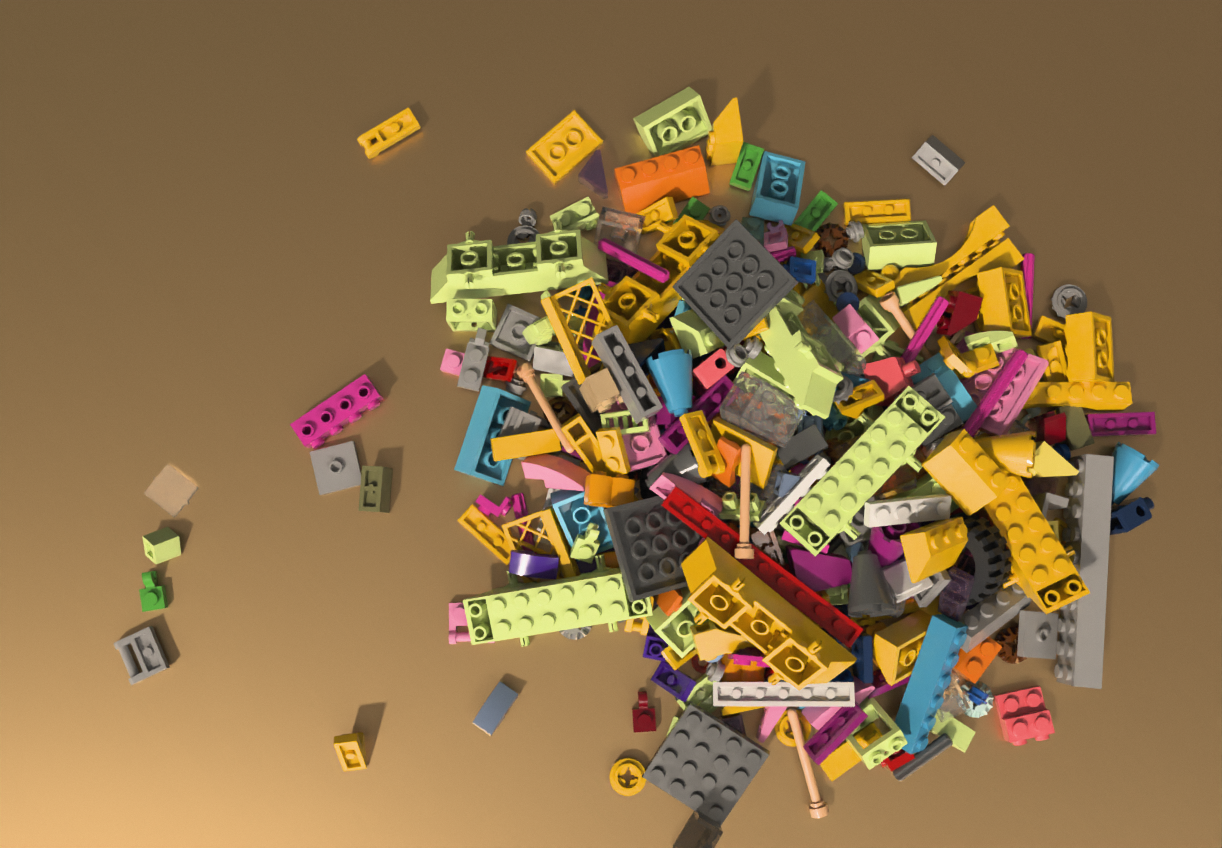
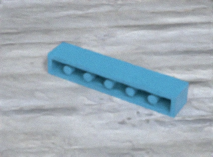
[894,613,968,754]

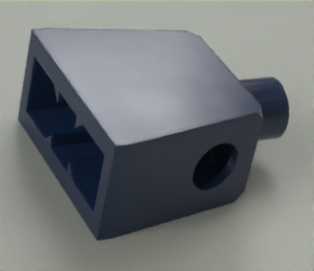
[1110,497,1154,535]

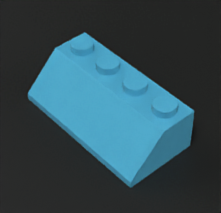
[454,385,531,486]

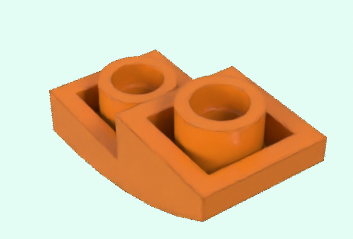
[711,436,741,488]
[652,589,683,616]

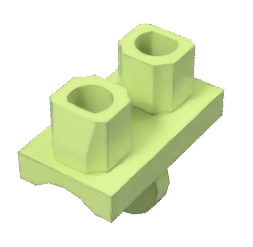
[719,492,767,524]

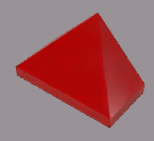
[482,356,519,382]

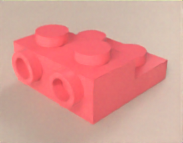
[993,685,1055,746]

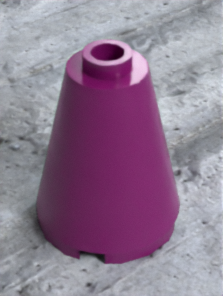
[868,522,919,568]

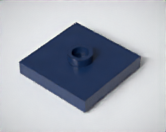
[852,631,874,684]

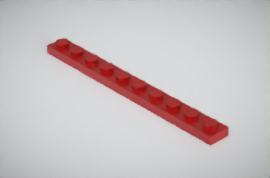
[660,486,864,648]

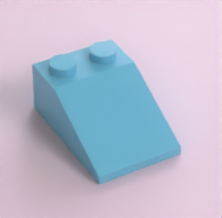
[749,151,806,226]
[911,353,977,437]
[550,489,614,562]

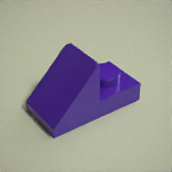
[651,661,697,702]

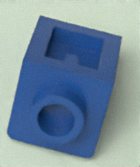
[782,256,816,284]

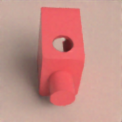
[692,348,735,389]
[861,356,921,407]

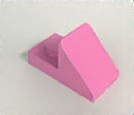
[832,304,879,354]

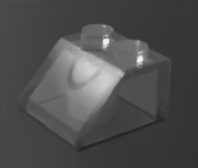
[594,207,646,265]

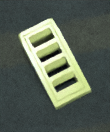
[894,275,942,307]
[600,410,651,435]

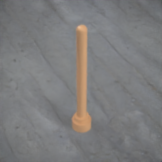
[879,292,932,361]
[516,363,574,453]
[734,444,754,559]
[787,708,829,818]

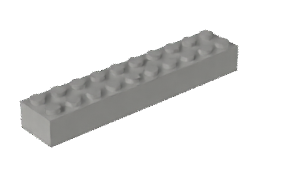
[1054,454,1114,689]

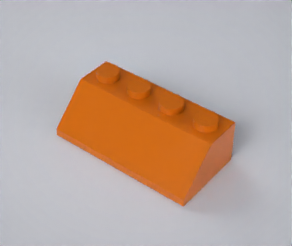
[614,145,710,217]

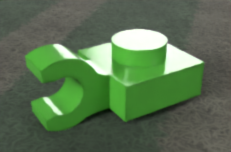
[139,571,168,612]

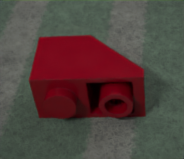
[936,290,983,336]
[1028,410,1066,445]

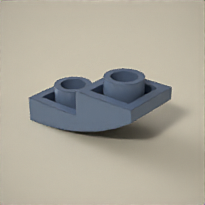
[473,682,518,736]

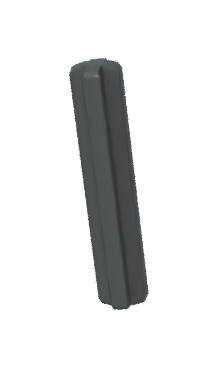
[893,733,953,781]

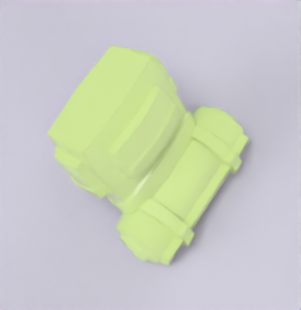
[522,290,583,346]

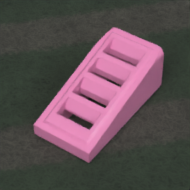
[756,707,787,743]

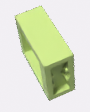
[446,299,497,332]
[845,697,908,770]

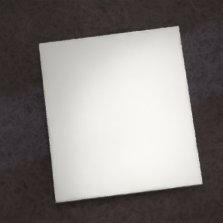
[882,558,934,603]

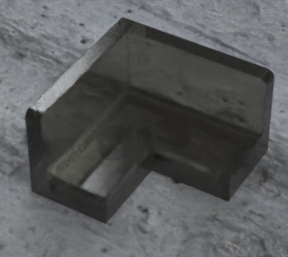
[673,809,723,848]

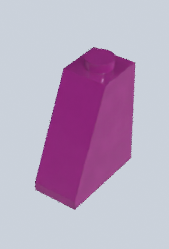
[785,545,853,592]

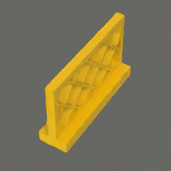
[541,277,614,385]
[501,506,581,583]

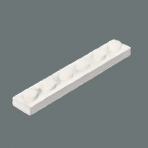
[713,682,855,707]

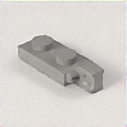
[457,328,490,392]

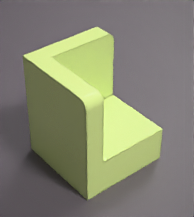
[143,527,181,565]

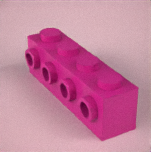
[290,374,384,449]

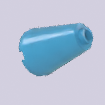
[646,349,692,417]
[1111,442,1160,506]

